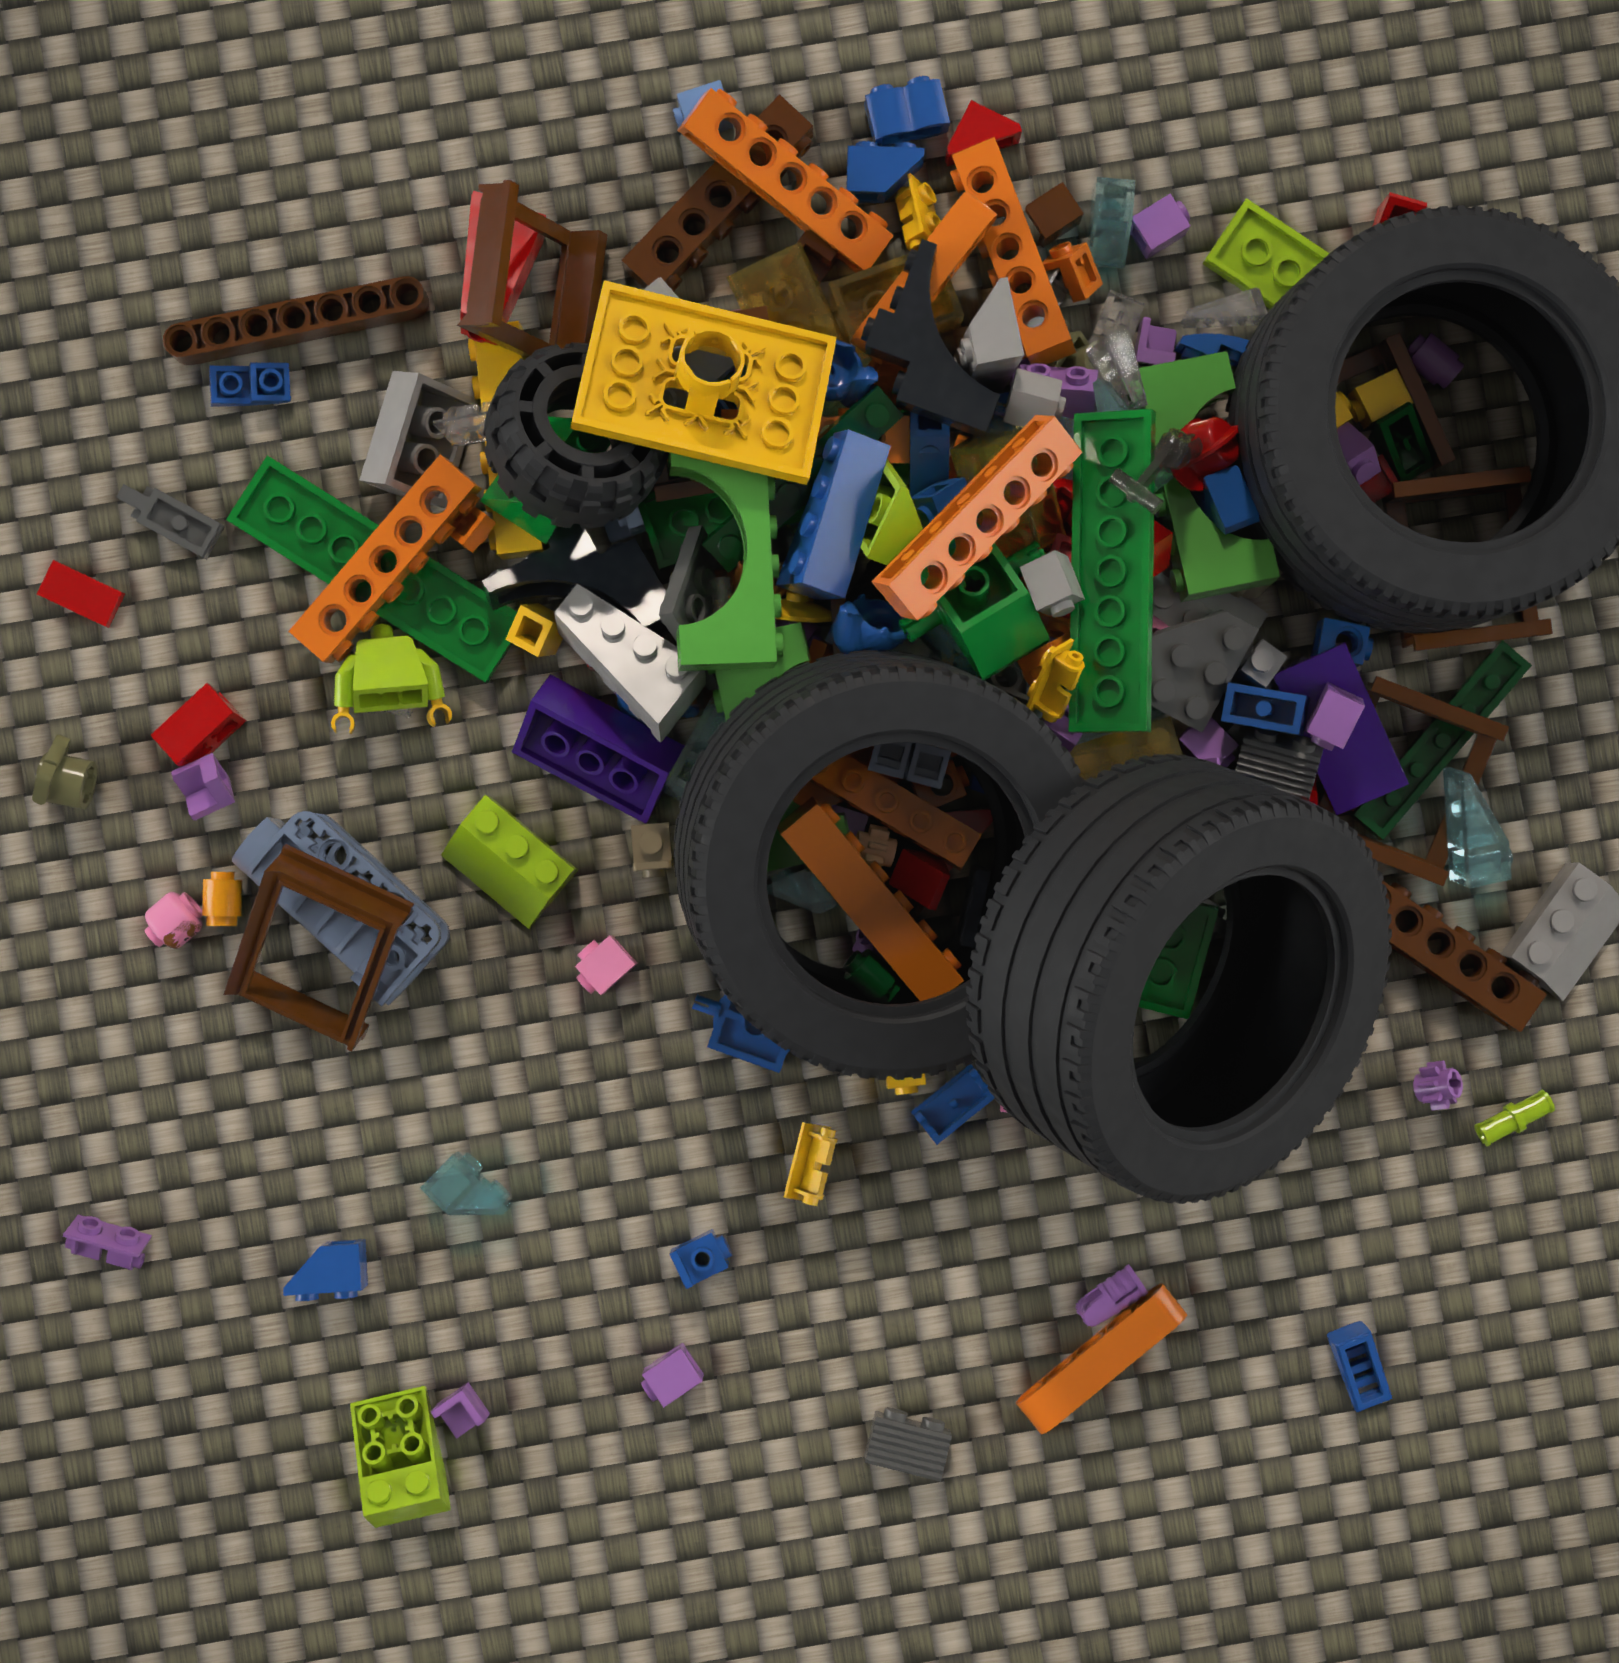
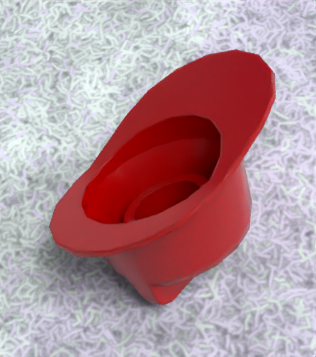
[1167,417,1240,492]

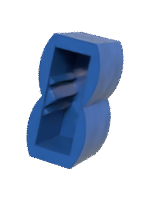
[864,76,950,147]

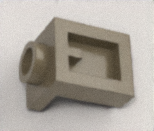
[631,822,673,878]

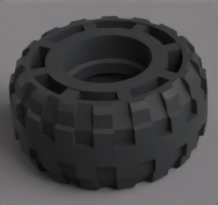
[483,342,669,529]

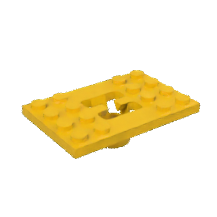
[570,280,837,485]

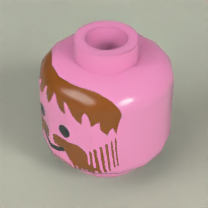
[144,892,203,949]

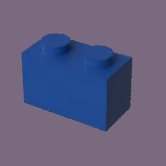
[1221,682,1311,736]

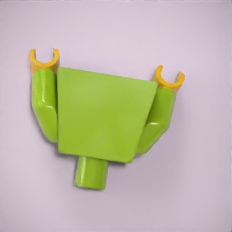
[331,624,452,734]

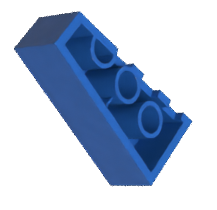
[775,429,891,600]

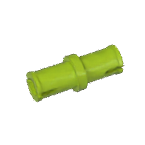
[1474,1089,1555,1147]

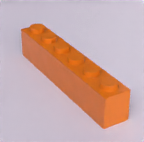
[777,796,964,1001]

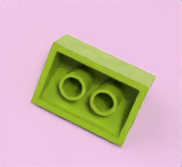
[860,459,923,565]
[441,795,578,929]

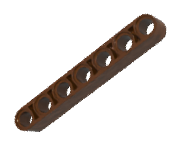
[163,276,429,365]

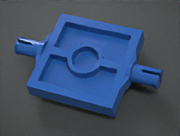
[692,994,790,1073]

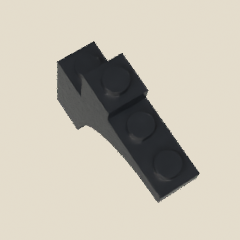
[861,239,1000,439]
[482,524,670,637]

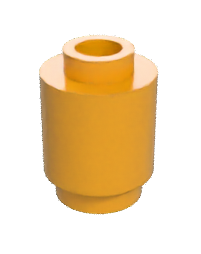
[202,872,242,926]

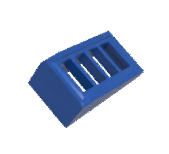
[1327,1321,1393,1412]

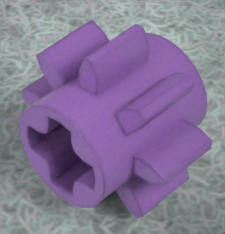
[1413,1060,1463,1111]

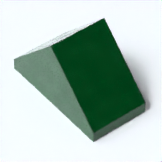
[1368,402,1434,482]

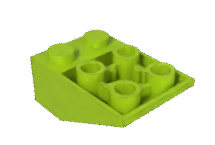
[350,1386,451,1528]

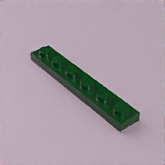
[702,384,904,573]
[1351,641,1532,840]

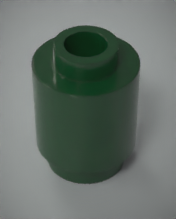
[843,949,902,1004]

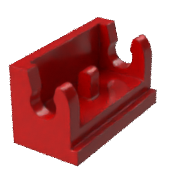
[151,683,247,767]

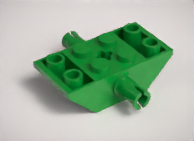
[899,523,1050,680]

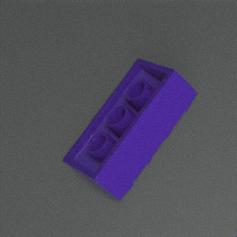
[512,674,686,824]

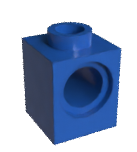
[1310,617,1373,668]

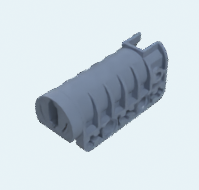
[232,811,450,1007]

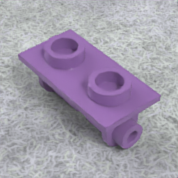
[63,1215,152,1270]

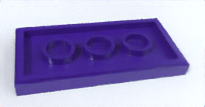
[1274,642,1409,815]

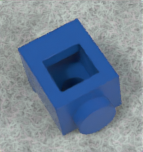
[911,477,967,529]
[669,1229,733,1289]

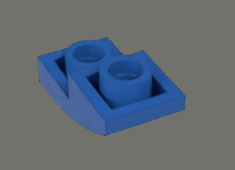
[1174,333,1249,367]
[209,362,291,407]

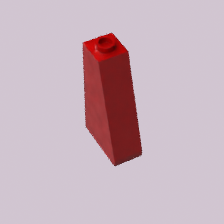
[460,190,546,346]

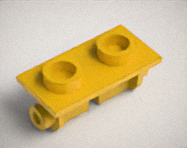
[895,173,941,251]
[1026,638,1085,723]
[783,1122,838,1206]

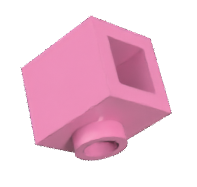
[575,935,638,995]

